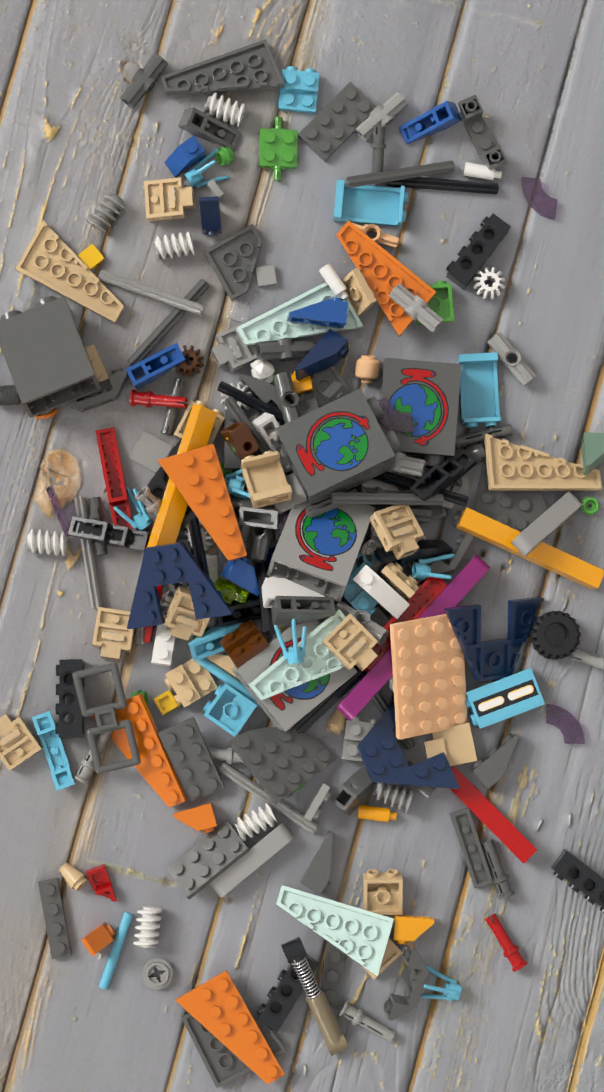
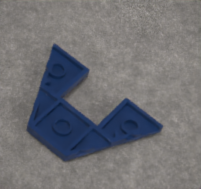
[127,542,235,629]
[444,597,544,682]
[356,702,460,790]

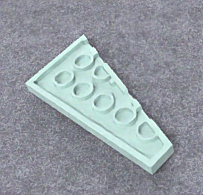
[236,282,363,346]
[248,609,346,700]
[276,885,394,977]

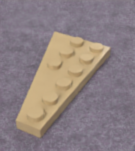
[15,220,125,324]
[484,434,602,491]

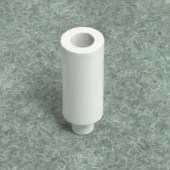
[463,162,502,180]
[319,263,348,300]

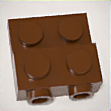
[219,619,270,669]

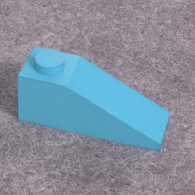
[188,623,241,661]

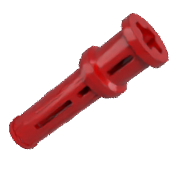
[129,389,188,409]
[485,913,528,972]

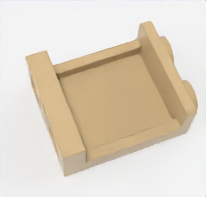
[241,451,292,509]

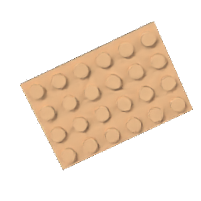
[390,614,468,740]

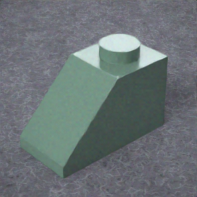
[581,432,604,475]

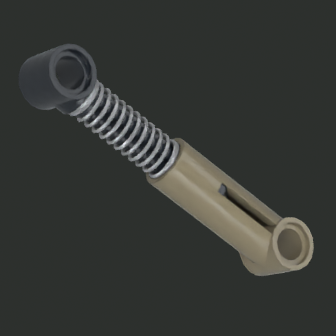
[281,937,349,1056]

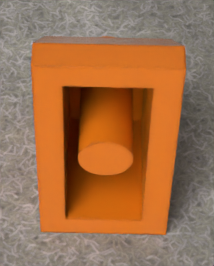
[173,802,218,833]
[81,922,116,956]

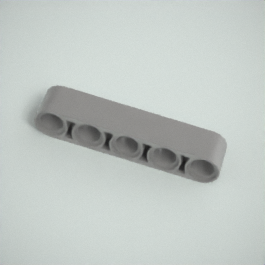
[511,491,583,557]
[209,822,294,898]

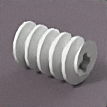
[203,92,245,127]
[154,232,195,260]
[26,529,68,556]
[234,803,278,842]
[133,906,162,948]

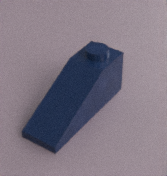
[199,196,222,237]
[295,329,349,380]

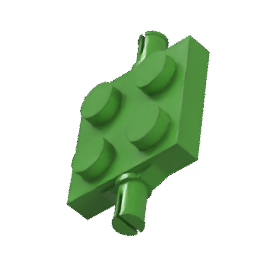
[259,117,298,181]

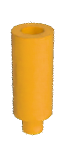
[357,804,397,823]

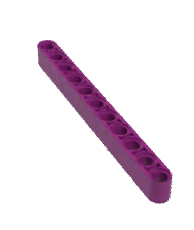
[336,554,491,721]

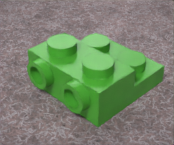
[416,281,455,325]

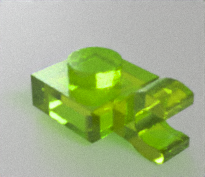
[215,579,249,604]

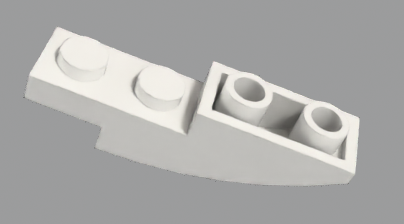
[151,586,176,667]

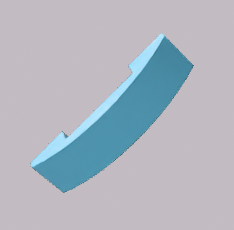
[32,711,75,791]

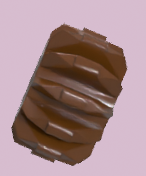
[176,345,204,378]

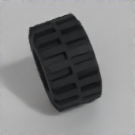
[530,611,581,660]

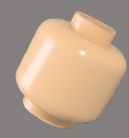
[355,355,381,383]

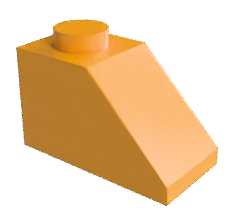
[393,915,434,944]

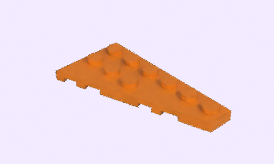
[336,220,436,337]
[157,444,247,562]
[92,693,188,807]
[175,970,285,1084]

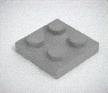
[304,782,331,821]

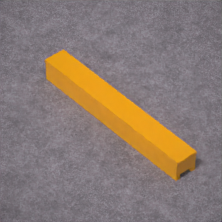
[147,405,217,547]
[456,508,604,590]

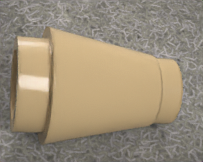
[326,705,346,735]
[59,862,87,891]

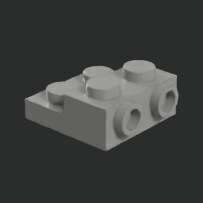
[342,717,378,762]

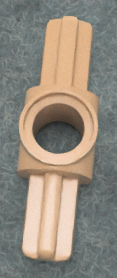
[353,223,399,248]

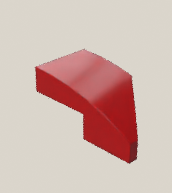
[86,864,117,902]

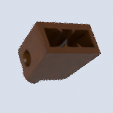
[220,422,259,459]

